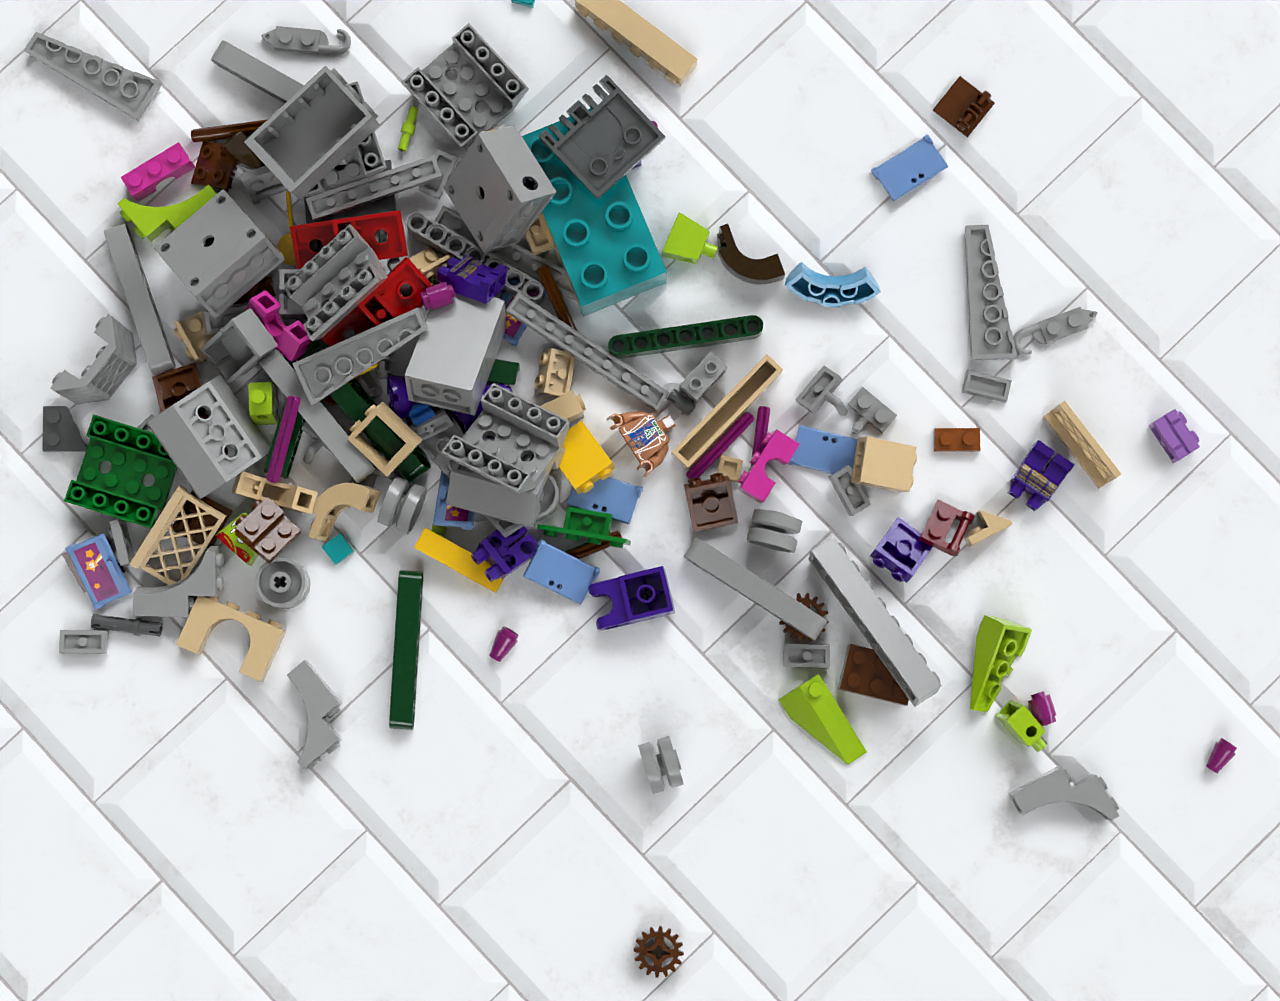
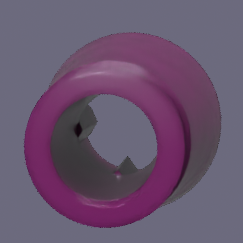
[489,626,519,662]
[1206,738,1237,774]

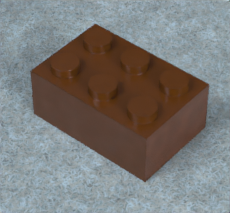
[838,644,909,706]

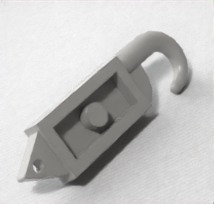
[261,26,351,55]
[1013,307,1098,355]

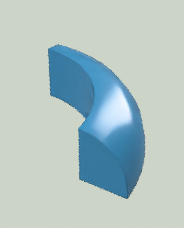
[785,262,881,307]

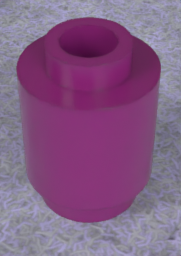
[420,282,456,311]
[1028,691,1057,726]

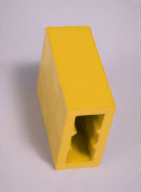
[558,420,615,495]

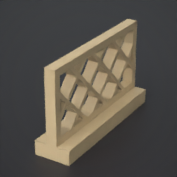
[1043,401,1121,489]
[129,485,226,585]

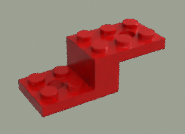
[290,210,408,269]
[321,257,433,347]

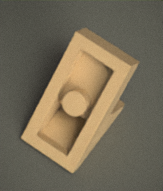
[965,510,1013,547]

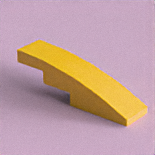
[414,528,504,593]

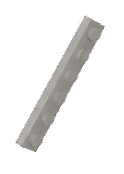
[306,155,442,221]

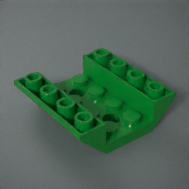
[64,414,178,529]

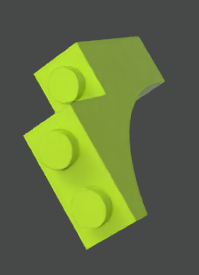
[117,184,217,242]

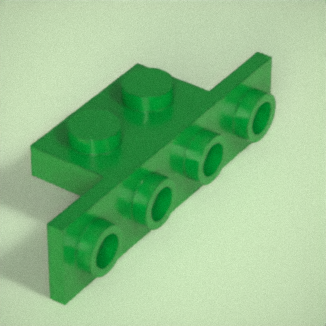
[537,507,631,548]

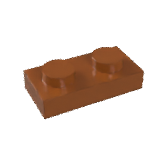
[934,428,981,452]

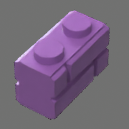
[1148,409,1200,463]

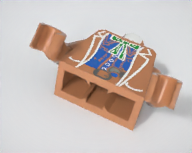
[606,411,676,478]

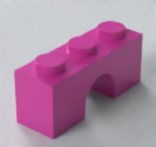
[121,142,195,202]
[245,290,312,362]
[737,429,799,504]

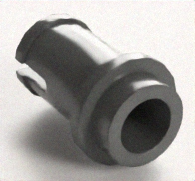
[666,389,696,416]

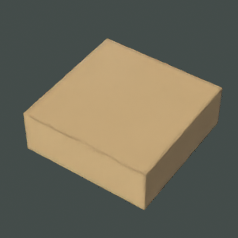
[717,455,743,483]

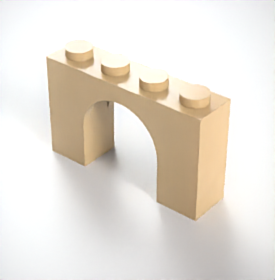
[176,596,286,682]

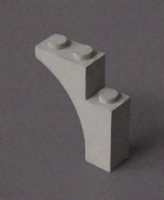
[132,546,224,618]
[287,660,342,769]
[1009,767,1119,820]

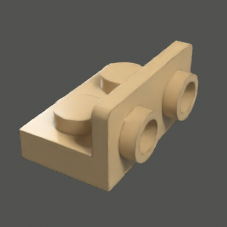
[409,247,452,282]
[174,311,214,365]
[534,348,575,397]

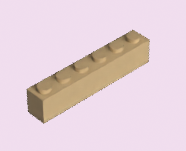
[575,0,698,86]
[671,354,783,471]

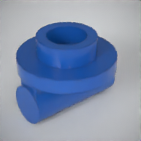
[409,403,435,427]

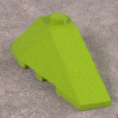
[970,615,1032,712]
[778,674,867,765]

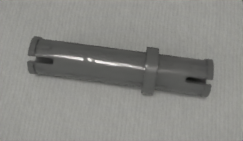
[91,614,163,637]

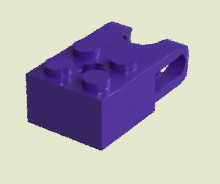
[588,566,675,631]

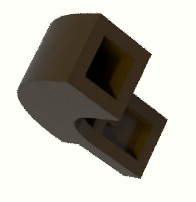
[220,132,266,170]
[716,224,785,284]

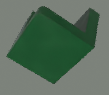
[488,359,520,386]

